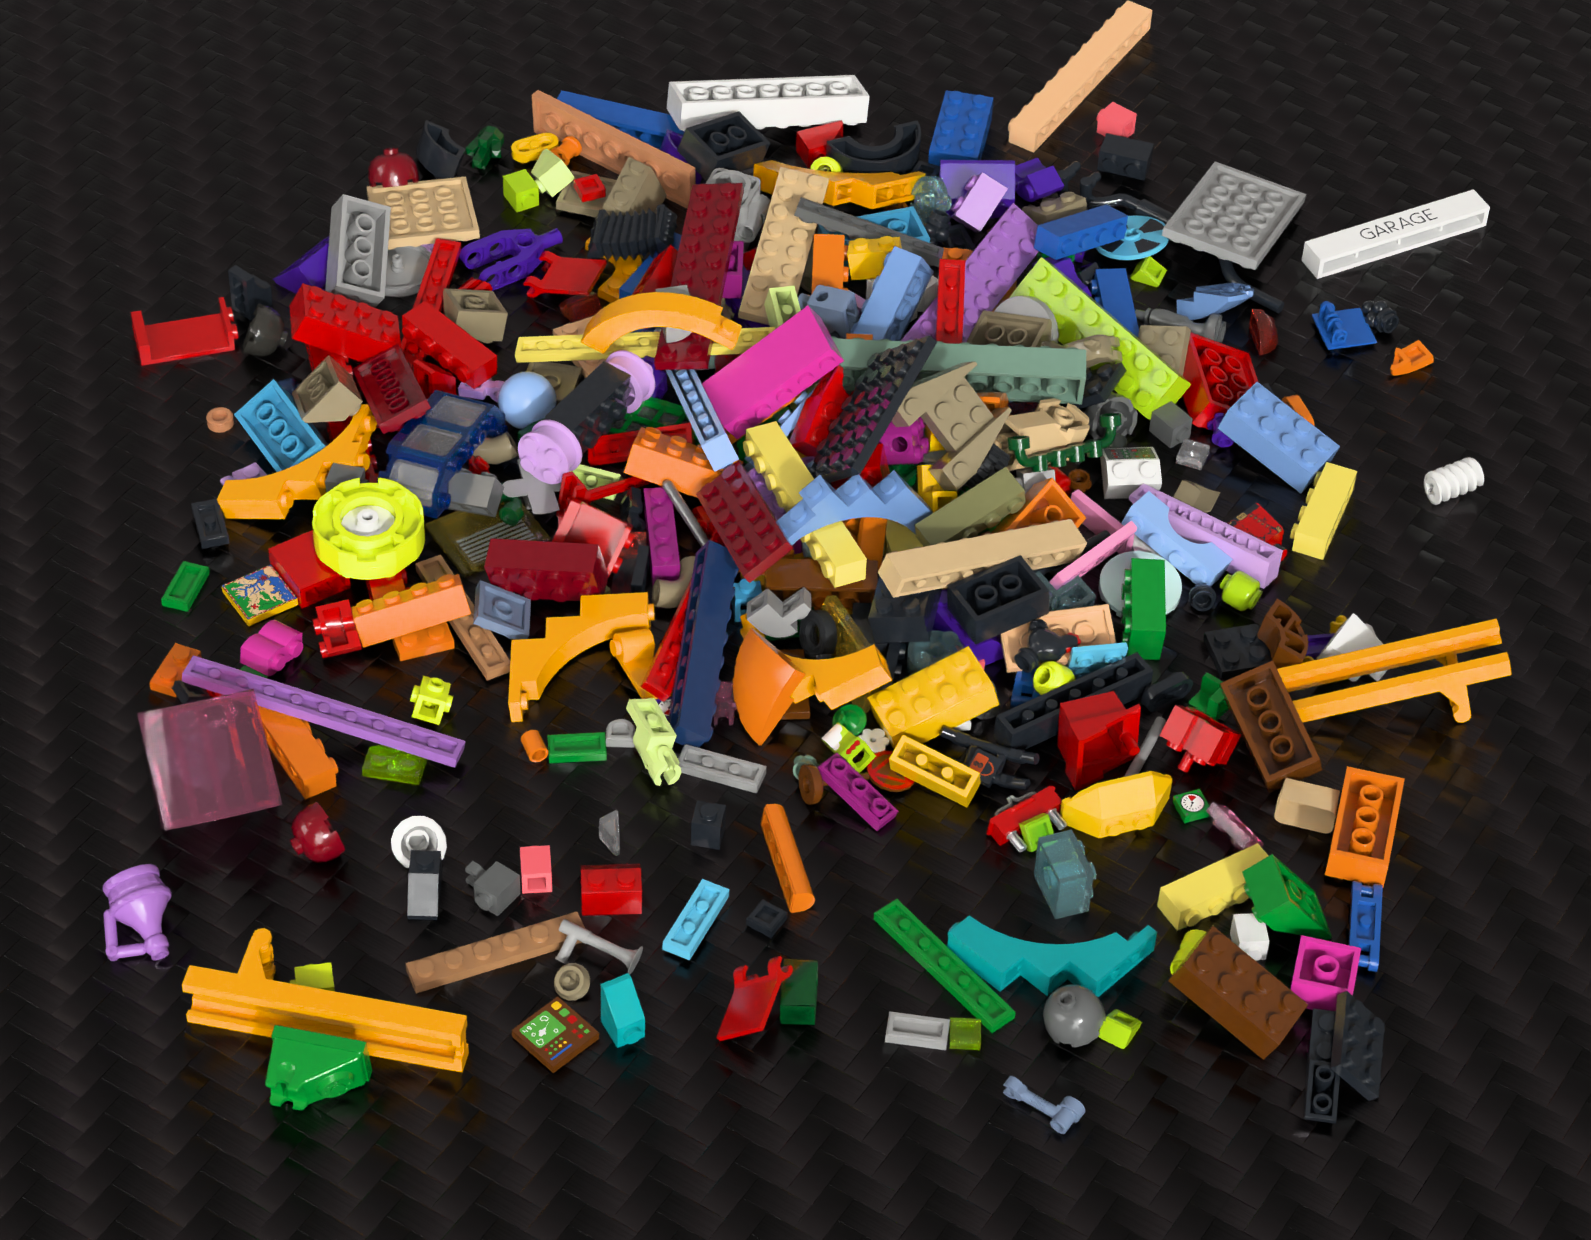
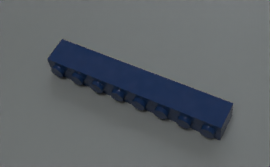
[668,540,739,748]

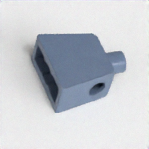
[798,285,859,339]

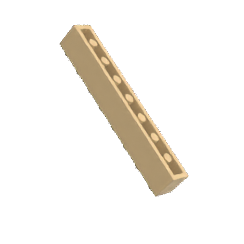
[878,519,1087,598]

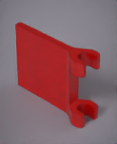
[524,251,607,298]
[716,956,793,1041]

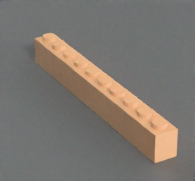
[1008,0,1152,153]

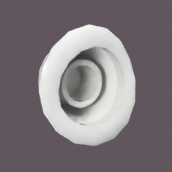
[391,816,447,868]

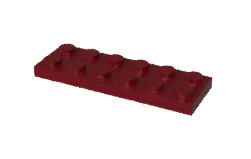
[352,344,431,434]
[696,460,793,583]

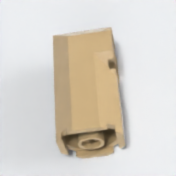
[994,398,1090,471]

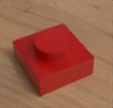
[574,174,606,202]

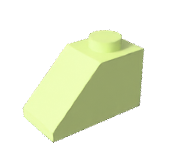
[531,148,575,197]

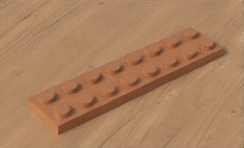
[532,90,696,208]

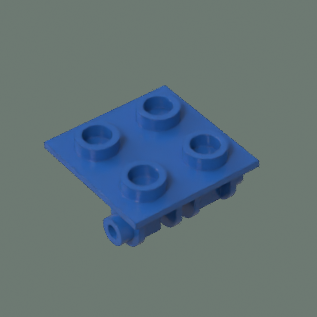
[1312,301,1377,350]

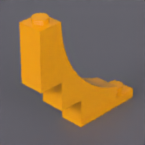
[753,160,925,209]
[508,592,655,722]

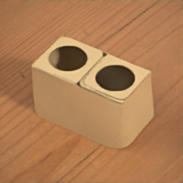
[1274,778,1340,834]

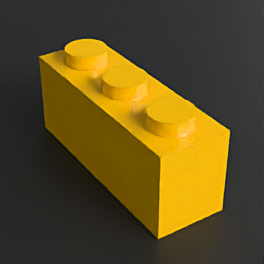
[889,735,981,807]

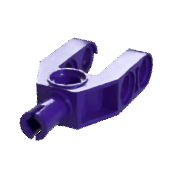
[459,228,563,291]

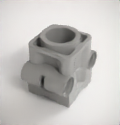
[706,168,771,253]

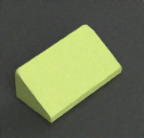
[570,464,623,501]

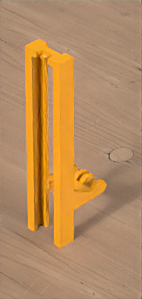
[1277,619,1512,723]
[182,928,469,1072]

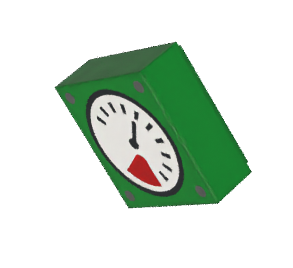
[1172,789,1212,823]

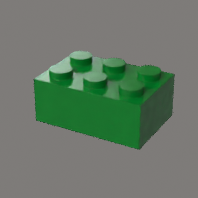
[1121,558,1166,660]

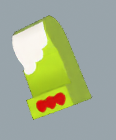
[821,722,876,773]

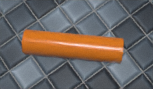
[760,804,815,913]

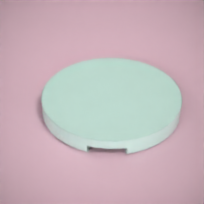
[1099,551,1182,617]

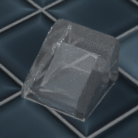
[599,810,620,856]

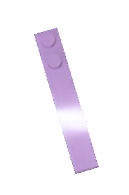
[1129,483,1283,589]

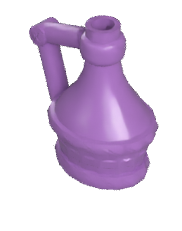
[103,864,172,961]

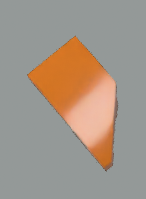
[1390,340,1434,376]

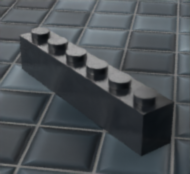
[993,652,1153,750]

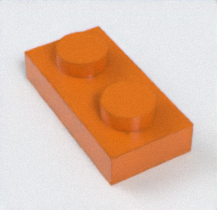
[392,622,454,661]
[150,643,202,697]

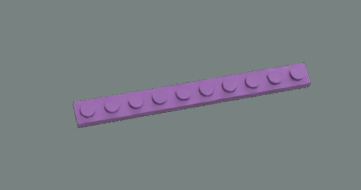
[182,655,465,768]

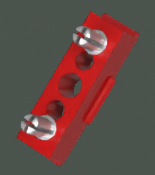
[986,786,1067,852]

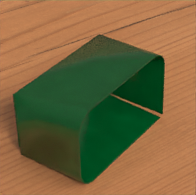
[780,959,818,1025]

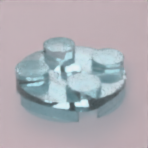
[910,176,952,225]

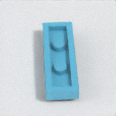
[662,879,729,960]

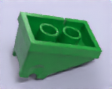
[265,1025,372,1111]

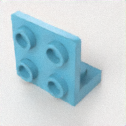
[1065,642,1128,680]

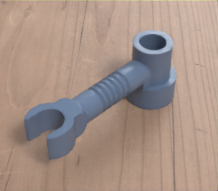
[1003,1076,1085,1134]

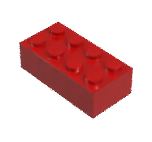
[289,283,401,363]

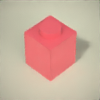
[1097,102,1137,138]
[520,845,552,894]

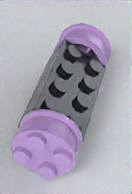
[518,350,655,484]

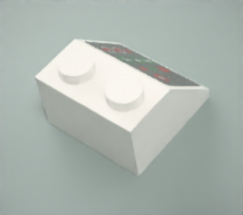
[1100,447,1162,499]

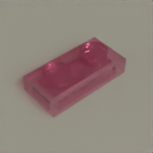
[1206,802,1264,851]

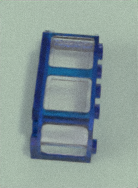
[377,390,508,519]

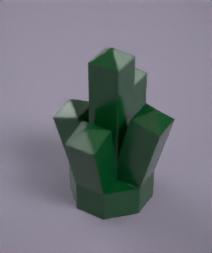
[466,126,504,169]

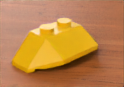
[1060,771,1172,838]

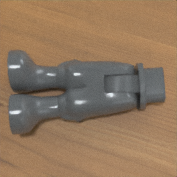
[1135,308,1226,343]

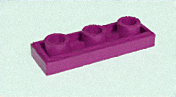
[817,753,898,831]

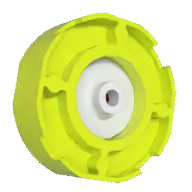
[312,478,425,580]

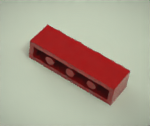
[632,244,678,329]
[402,301,497,389]

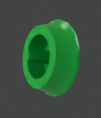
[832,704,867,736]

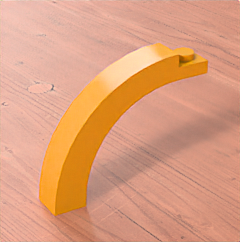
[581,292,742,354]

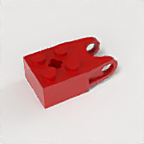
[789,365,856,457]

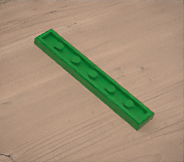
[874,899,1016,1033]

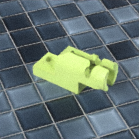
[626,698,681,786]

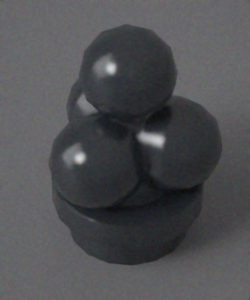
[924,209,951,246]
[1362,300,1399,333]

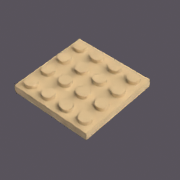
[367,176,480,250]

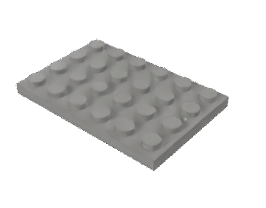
[1162,162,1306,270]

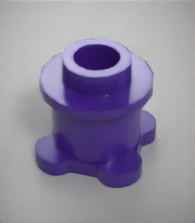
[1207,413,1234,447]

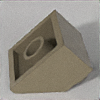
[443,288,508,343]

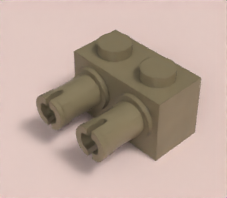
[1022,192,1088,225]

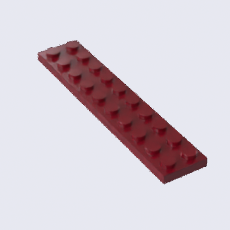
[654,183,744,370]

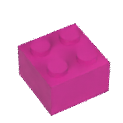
[1290,935,1361,1011]

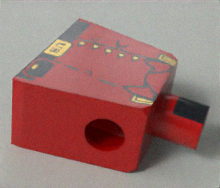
[1227,503,1287,561]

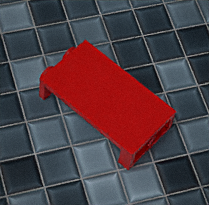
[131,297,238,366]

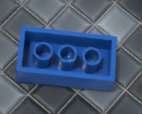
[928,90,994,166]

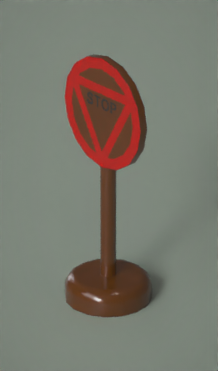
[799,751,915,805]

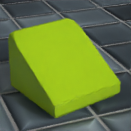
[1130,256,1167,287]
[1098,1009,1142,1049]

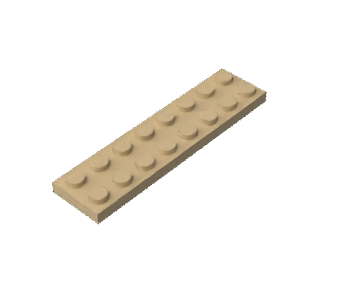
[738,167,829,325]

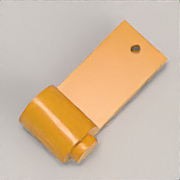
[610,628,673,699]

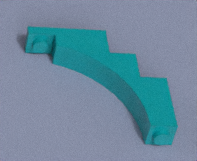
[947,915,1157,997]

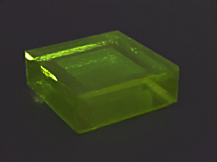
[949,1017,981,1050]

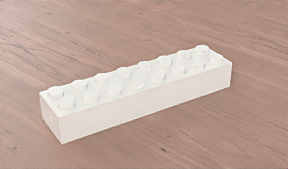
[667,75,870,131]

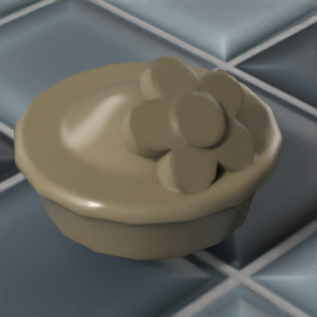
[554,963,590,1001]

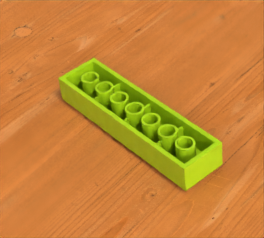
[1009,257,1191,420]

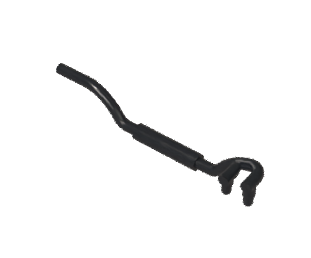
[1057,161,1284,314]

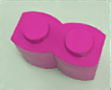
[240,620,303,676]

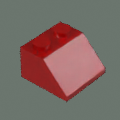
[581,864,642,916]

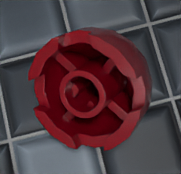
[368,148,419,187]
[290,802,345,862]

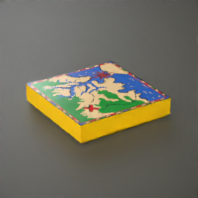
[221,564,298,626]

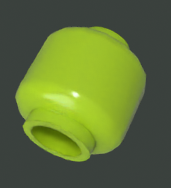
[1219,571,1263,611]

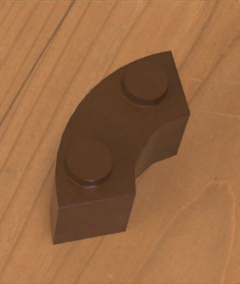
[1257,599,1308,669]

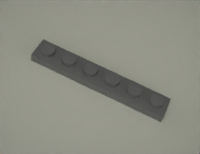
[794,197,945,267]

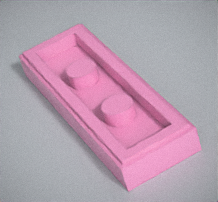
[1071,489,1135,554]

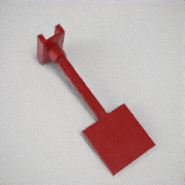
[556,471,663,517]

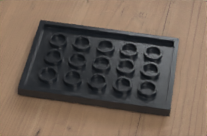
[806,335,937,483]

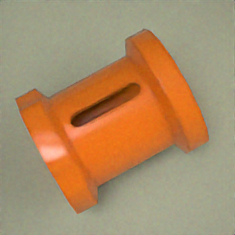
[551,136,582,166]

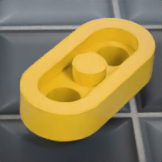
[511,133,559,163]

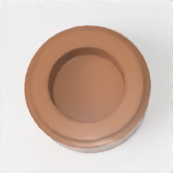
[206,407,234,433]

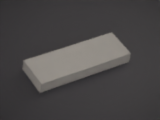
[678,744,767,793]

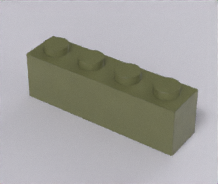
[915,467,1026,547]

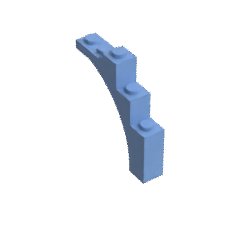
[777,470,933,545]

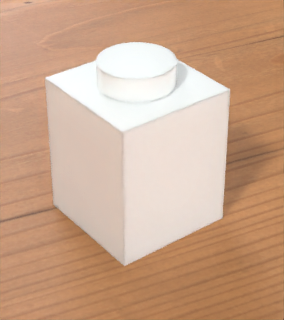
[1230,913,1269,961]

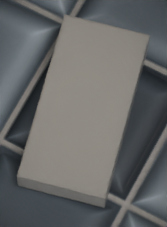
[885,1011,950,1050]

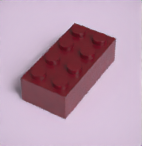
[484,538,609,602]

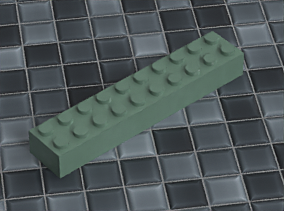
[816,336,1086,405]

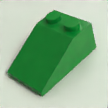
[1242,854,1332,940]

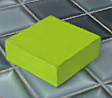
[1019,813,1056,852]

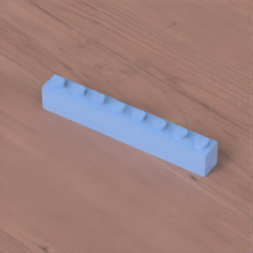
[666,369,739,471]

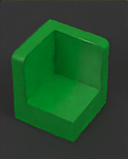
[1188,673,1229,721]

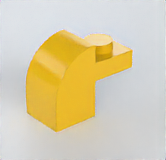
[917,465,957,513]

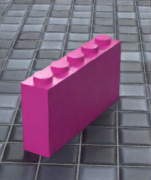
[702,306,844,439]

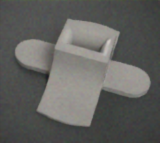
[503,459,561,514]

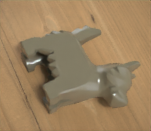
[1041,335,1123,369]

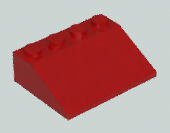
[1183,333,1259,431]

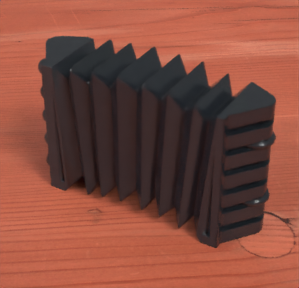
[587,204,677,262]

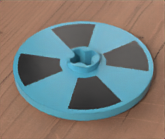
[1096,216,1169,260]

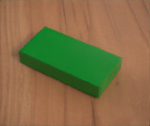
[161,561,210,612]
[547,732,607,763]

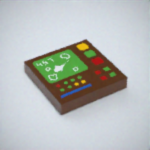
[512,996,599,1073]

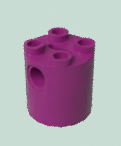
[878,417,929,465]

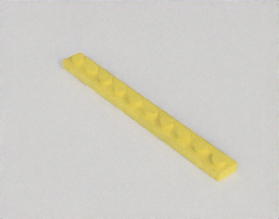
[515,327,775,363]

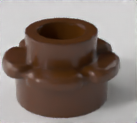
[1068,469,1092,493]

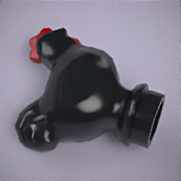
[1014,619,1081,673]

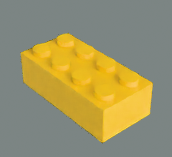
[867,646,999,749]

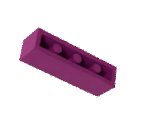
[644,487,680,589]

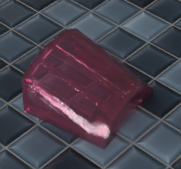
[137,689,282,830]

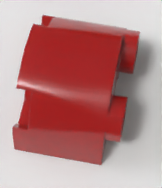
[312,599,362,658]

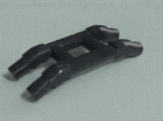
[939,725,1039,790]

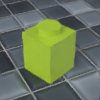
[503,169,539,212]

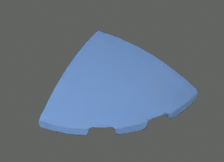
[1177,282,1254,320]

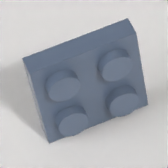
[473,580,531,640]

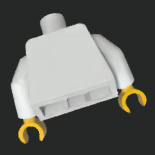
[1302,613,1387,681]

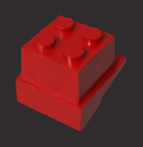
[1057,691,1141,791]

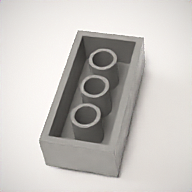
[325,194,391,308]

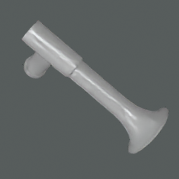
[555,919,643,975]

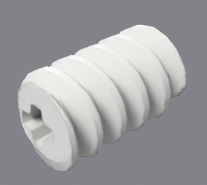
[1424,457,1484,505]

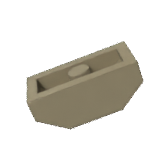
[1173,479,1220,513]

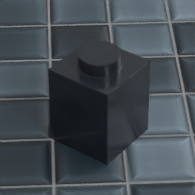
[691,800,726,850]

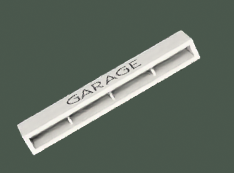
[1302,189,1490,279]

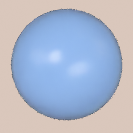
[498,372,556,429]

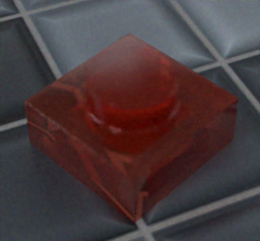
[619,532,647,559]

